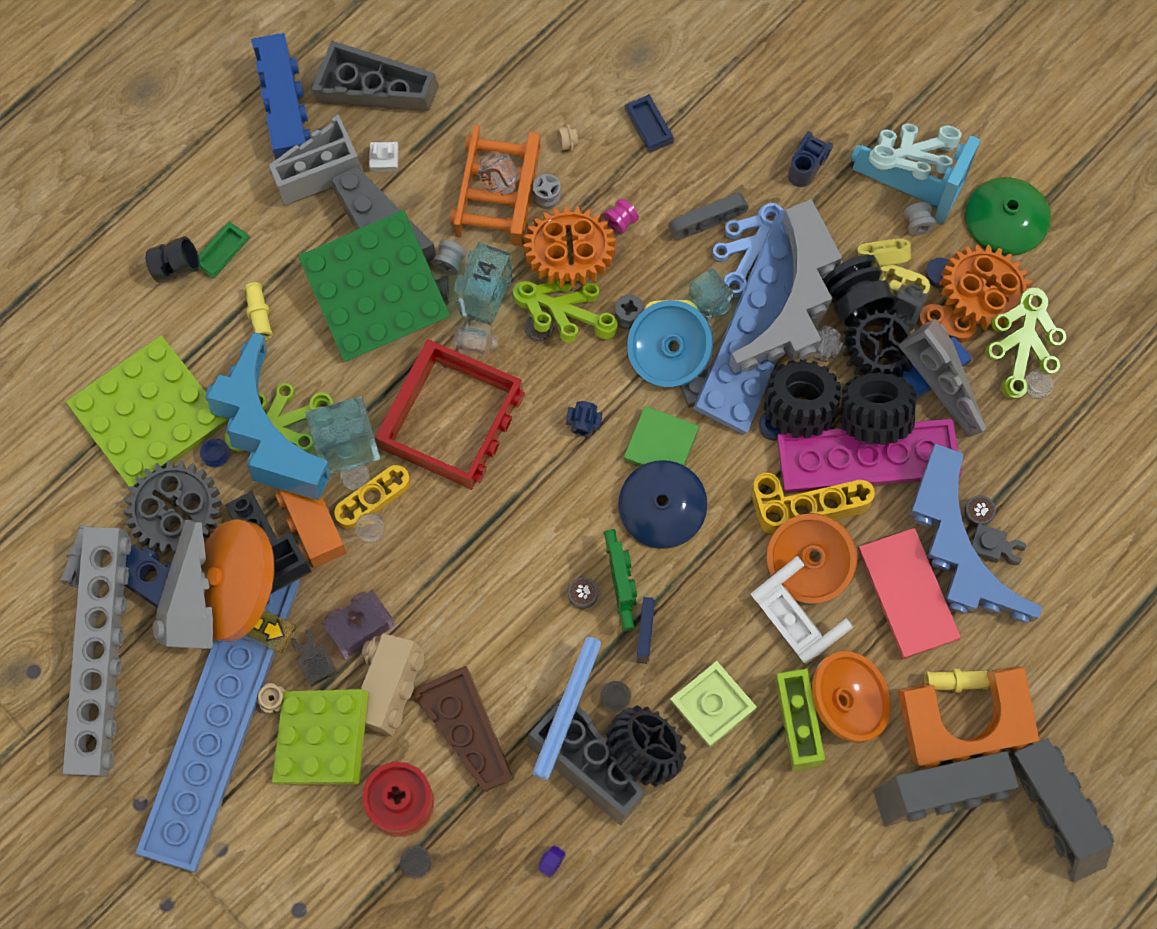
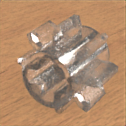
[812,326,844,362]

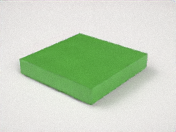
[624,406,699,466]

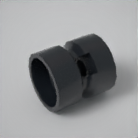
[145,236,200,284]

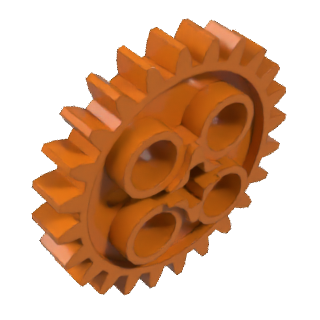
[523,206,616,288]
[940,245,1032,332]

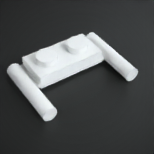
[751,556,854,665]

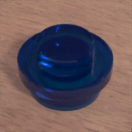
[200,438,230,468]

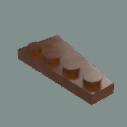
[412,666,514,792]

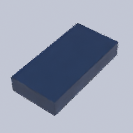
[625,94,674,153]
[636,597,655,664]

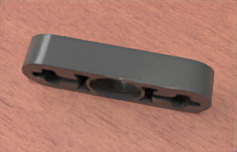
[668,193,749,240]

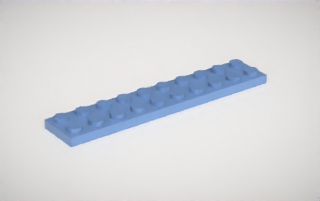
[135,580,301,873]

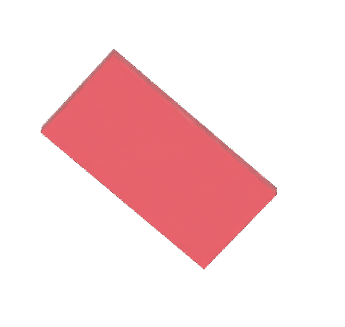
[858,528,961,660]

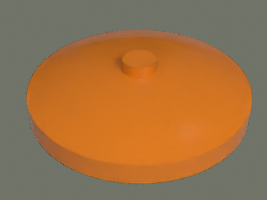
[201,519,274,642]

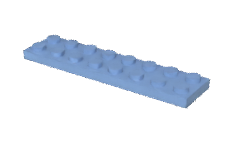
[693,209,793,435]

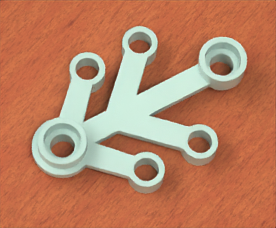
[869,124,961,180]

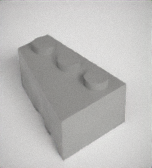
[269,114,362,205]

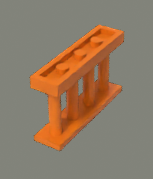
[450,124,541,246]

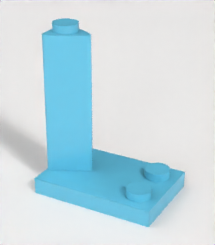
[850,135,981,225]

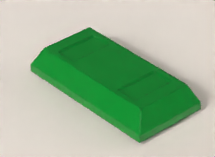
[198,221,251,278]

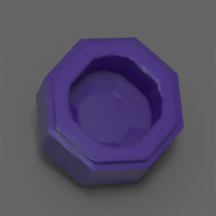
[538,845,566,878]

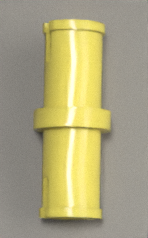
[244,282,273,340]
[924,668,989,693]

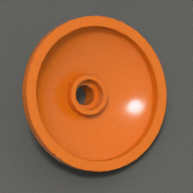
[767,513,857,604]
[812,651,891,743]

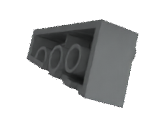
[331,166,436,262]
[527,700,645,825]
[1012,738,1114,883]
[873,751,1019,827]

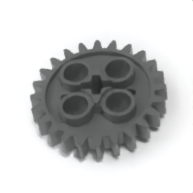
[123,460,222,555]

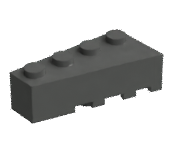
[311,40,439,111]

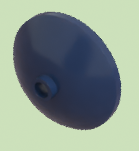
[618,460,707,549]

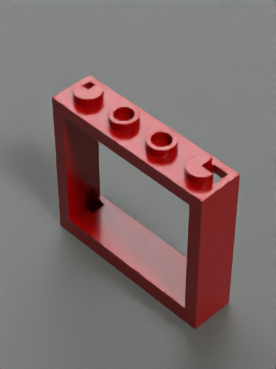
[375,339,525,490]

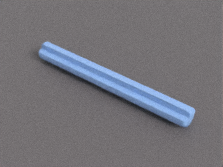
[533,637,601,780]

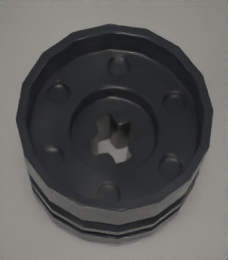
[822,254,897,328]

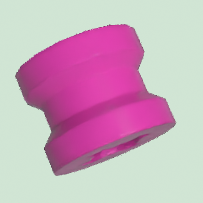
[603,198,639,234]

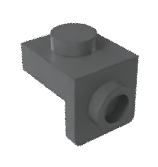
[888,283,929,327]

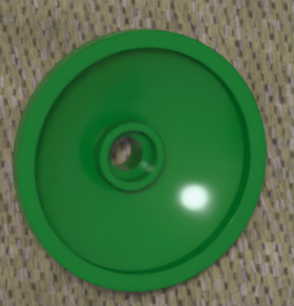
[965,177,1051,256]

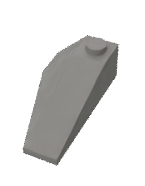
[898,318,986,437]
[153,520,213,649]

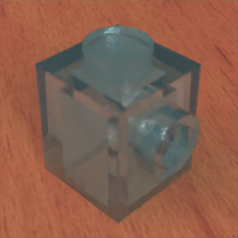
[689,267,734,320]

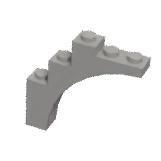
[729,199,842,373]

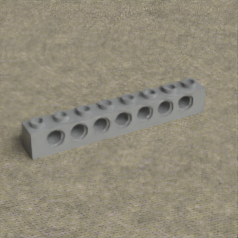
[63,527,131,776]

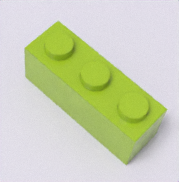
[775,669,825,772]

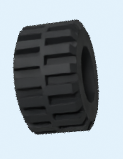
[763,359,841,438]
[841,372,917,445]

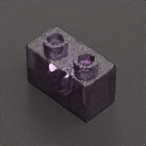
[322,589,395,659]

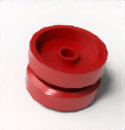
[362,762,435,837]

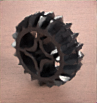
[841,306,914,377]
[605,705,687,787]

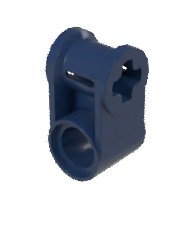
[788,131,834,187]

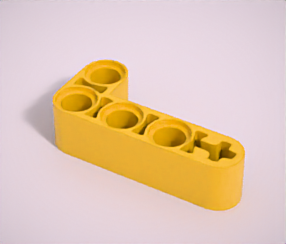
[752,473,875,534]

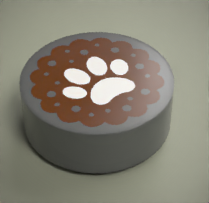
[964,495,996,526]
[568,577,598,609]

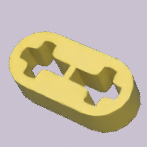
[857,239,911,266]
[881,264,930,295]

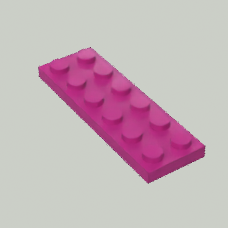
[777,419,962,494]

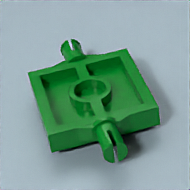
[603,529,637,631]

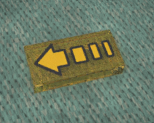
[245,610,297,654]

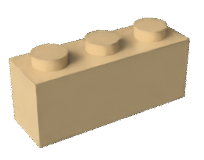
[361,633,426,736]

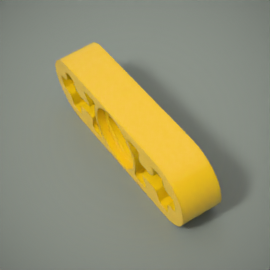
[334,465,410,529]

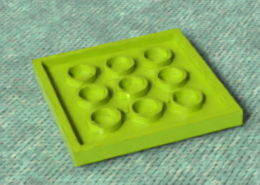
[65,335,228,488]

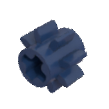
[566,401,602,437]

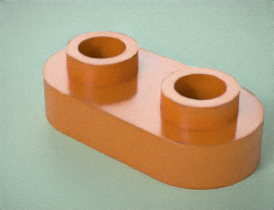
[918,304,977,343]

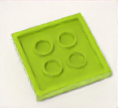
[272,689,369,785]

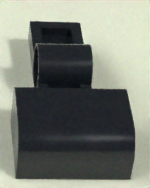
[225,491,312,595]

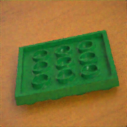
[298,210,451,362]

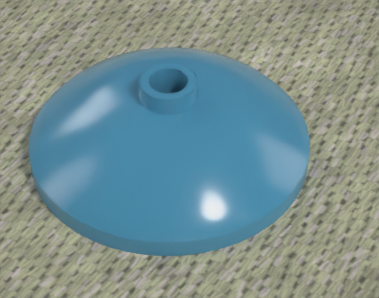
[627,300,713,388]

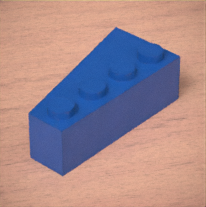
[251,33,311,159]

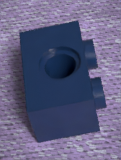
[124,545,171,608]

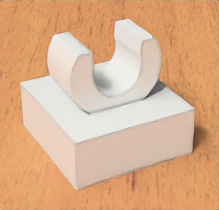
[369,142,399,173]

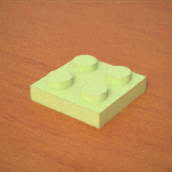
[670,661,757,748]

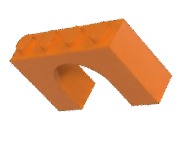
[898,666,1040,769]

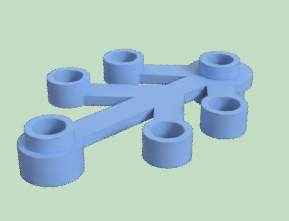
[712,203,784,298]

